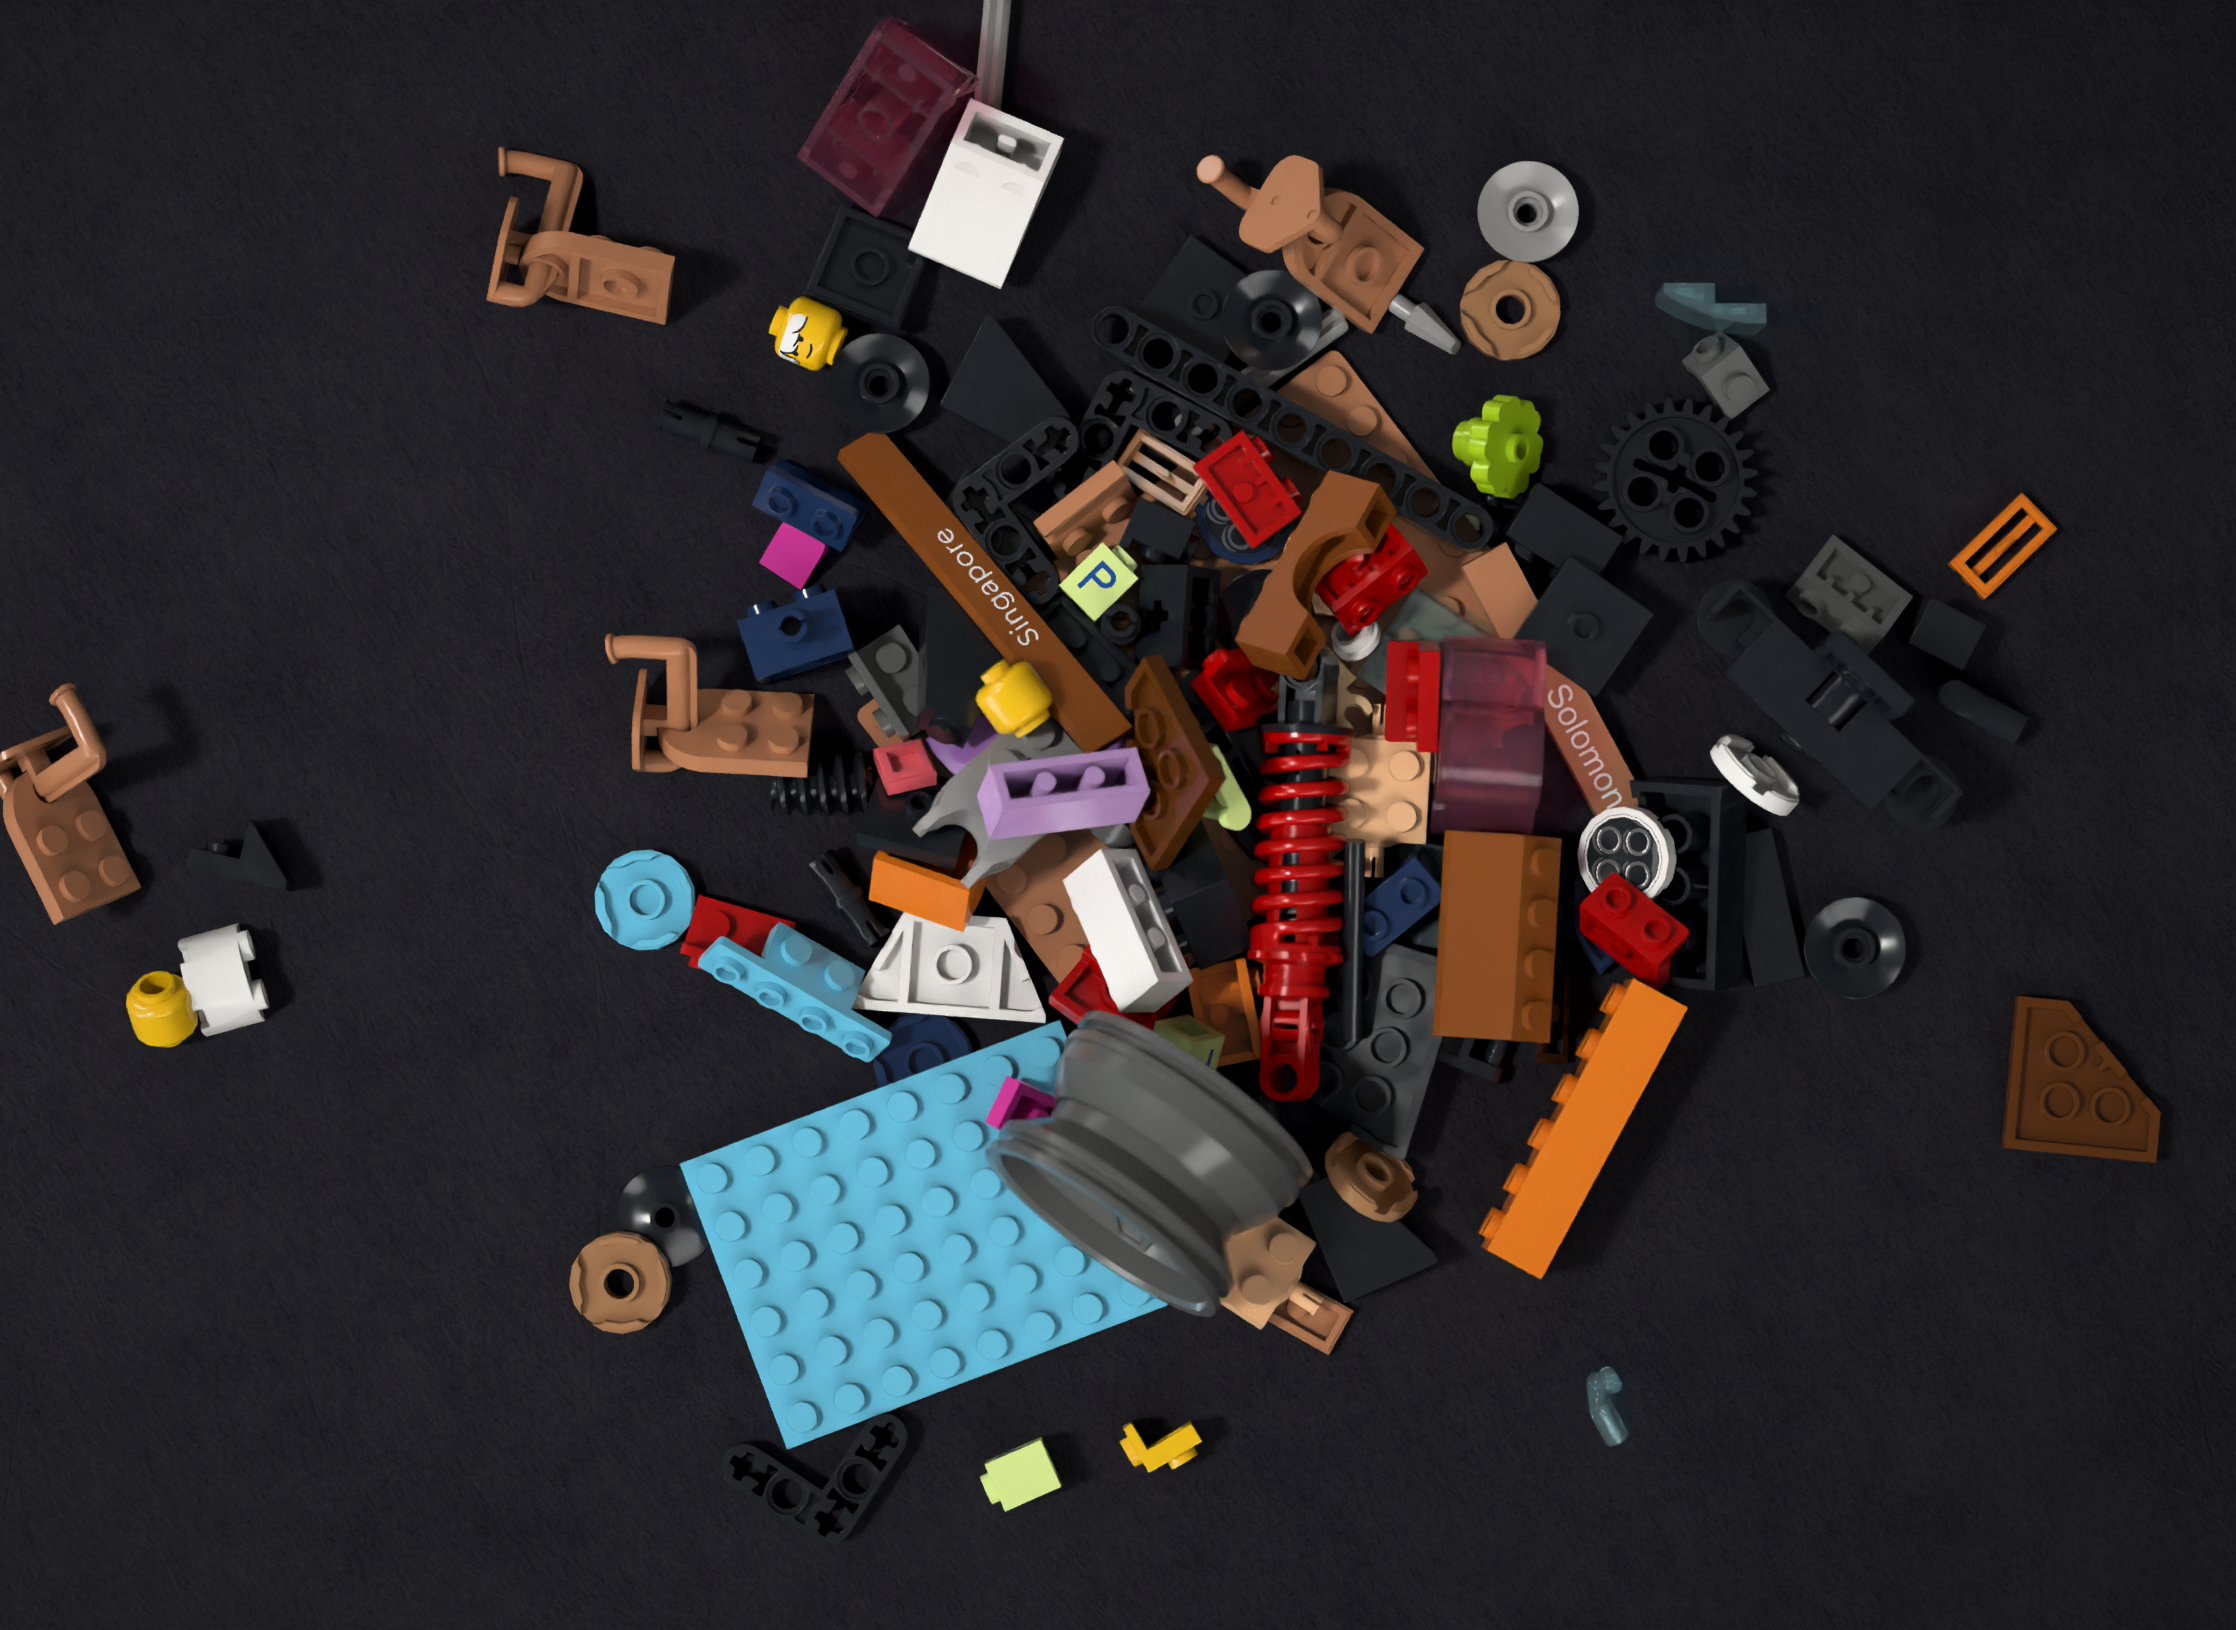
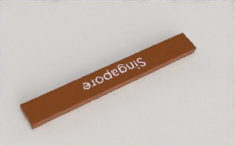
[837,433,1133,753]

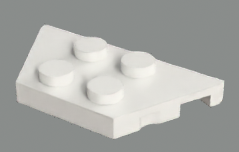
[852,912,1046,1023]

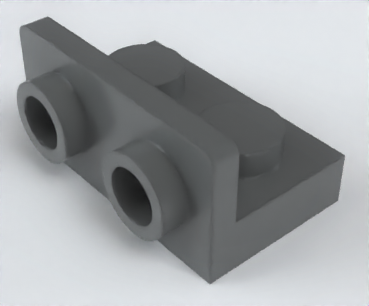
[1785,535,1913,655]
[845,624,925,742]

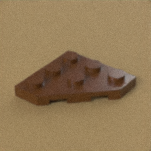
[1125,654,1227,871]
[2001,996,2161,1163]

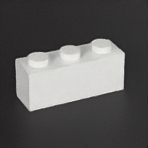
[1063,848,1193,1013]

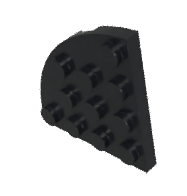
[1286,927,1445,1160]

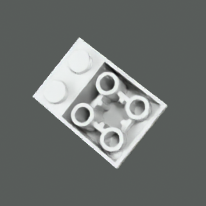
[908,98,1064,289]

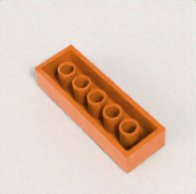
[1478,978,1688,1279]

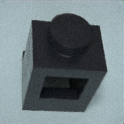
[1119,497,1201,565]

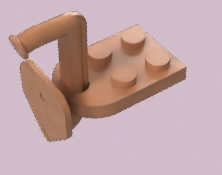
[487,147,675,325]
[1197,155,1424,334]
[605,633,815,778]
[0,683,141,925]

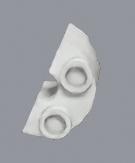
[178,923,269,1037]

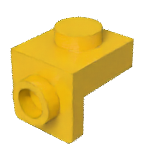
[1119,1421,1202,1473]

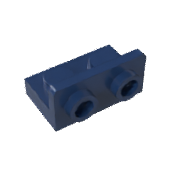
[752,458,869,552]
[1340,845,1441,957]

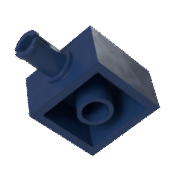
[737,584,857,685]

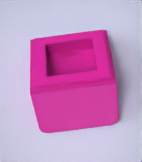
[759,522,829,590]

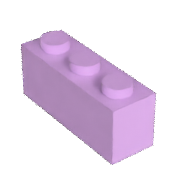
[977,747,1150,840]

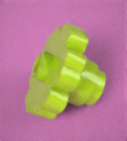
[1452,394,1543,499]

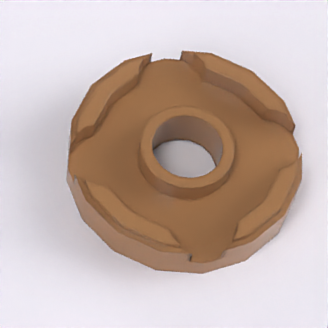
[1460,260,1560,361]
[1325,1132,1417,1223]
[569,1231,672,1334]

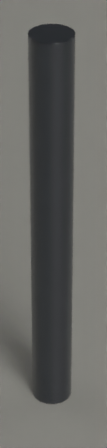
[1341,838,1365,1042]

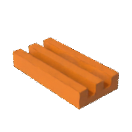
[1948,493,2057,600]

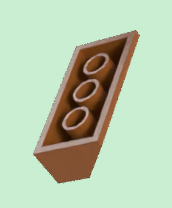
[1433,831,1562,1043]

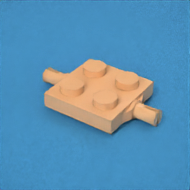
[1325,704,1431,878]
[1221,1217,1324,1330]

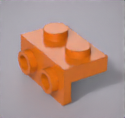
[1188,958,1262,1067]

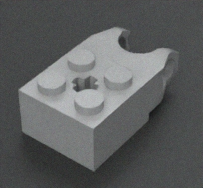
[913,716,1084,889]

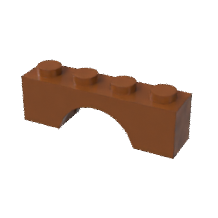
[1235,470,1397,681]

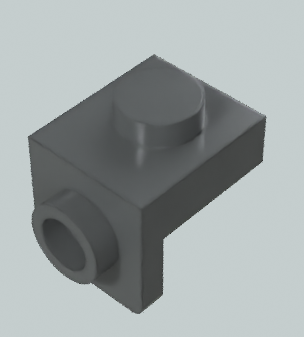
[1682,331,1770,421]

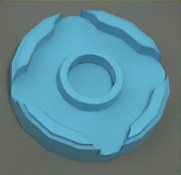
[595,850,696,950]

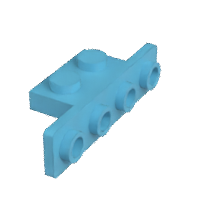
[698,922,893,1062]

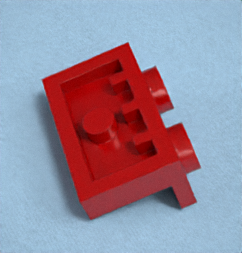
[1192,430,1304,550]
[1314,523,1429,636]
[1385,640,1440,753]
[1191,648,1279,731]
[1579,872,1689,991]
[680,895,797,971]

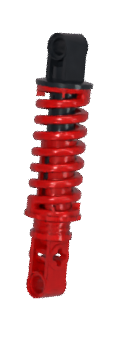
[1247,648,1355,1101]

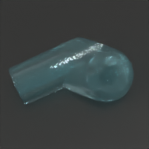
[1586,1366,1629,1446]

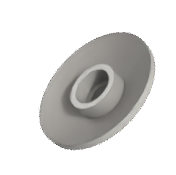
[1477,161,1579,262]

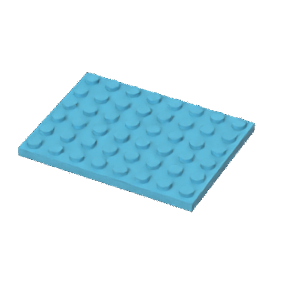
[680,1020,1168,1449]

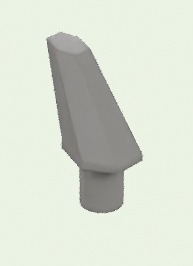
[1388,294,1461,354]

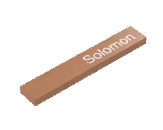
[1459,542,1639,817]

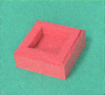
[873,738,937,796]

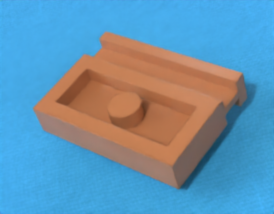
[1033,460,1138,561]

